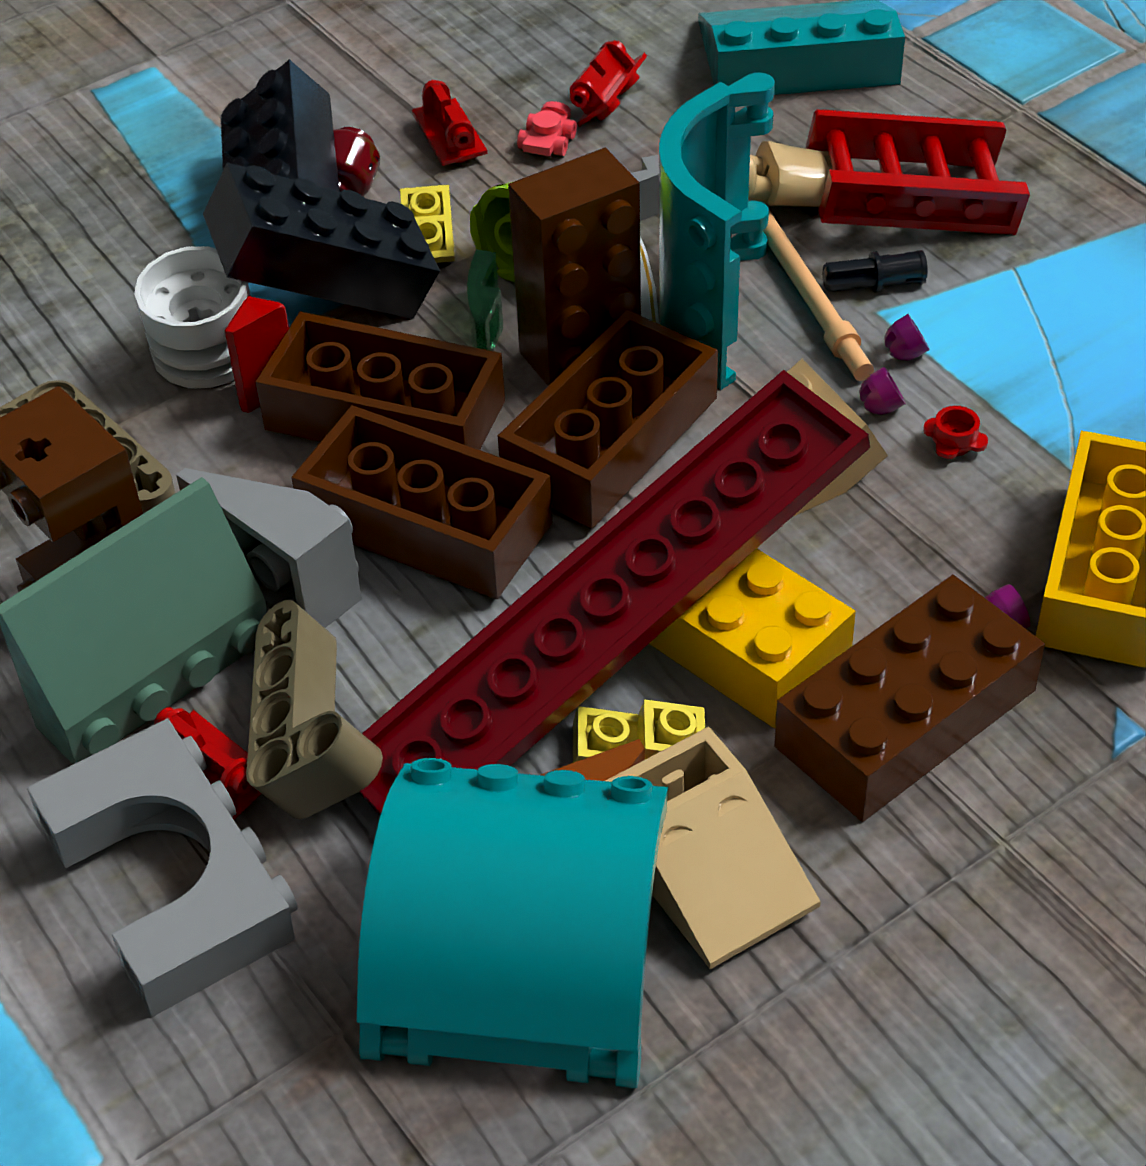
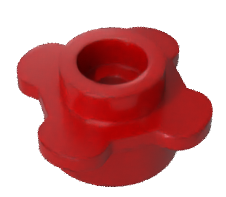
[923,406,988,459]

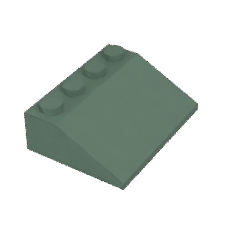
[0,477,267,764]

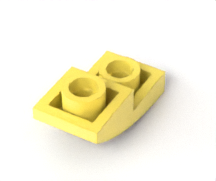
[400,185,455,263]
[573,699,705,763]

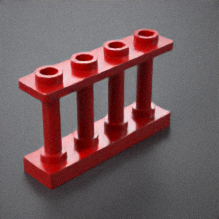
[806,109,1030,235]

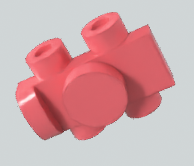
[517,101,577,156]

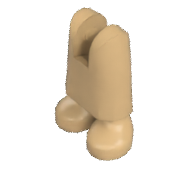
[748,141,833,207]

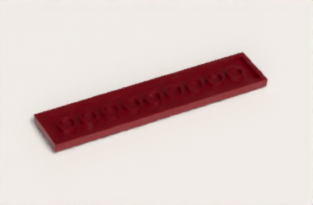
[358,370,870,816]

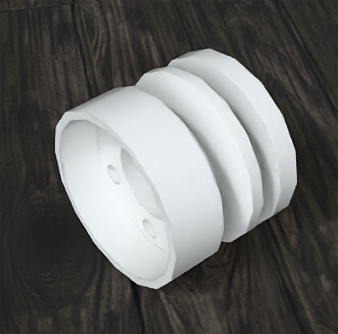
[134,246,251,388]

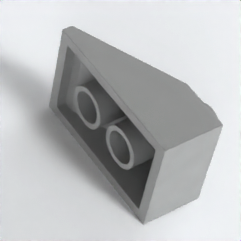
[176,468,362,628]

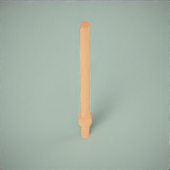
[760,201,874,381]

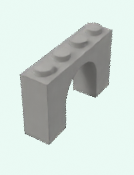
[27,718,298,1017]

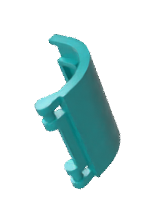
[659,72,775,390]
[357,758,668,1088]

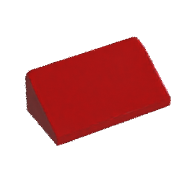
[225,296,289,413]

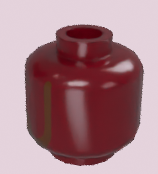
[333,127,380,197]

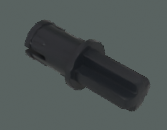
[822,250,928,293]

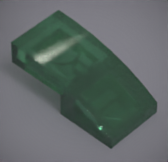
[467,249,503,351]

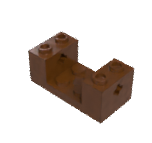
[0,386,143,592]

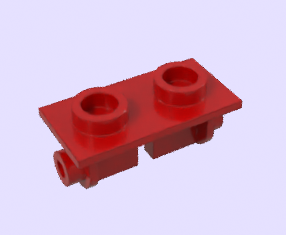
[570,40,647,127]
[411,80,488,166]
[154,707,261,820]

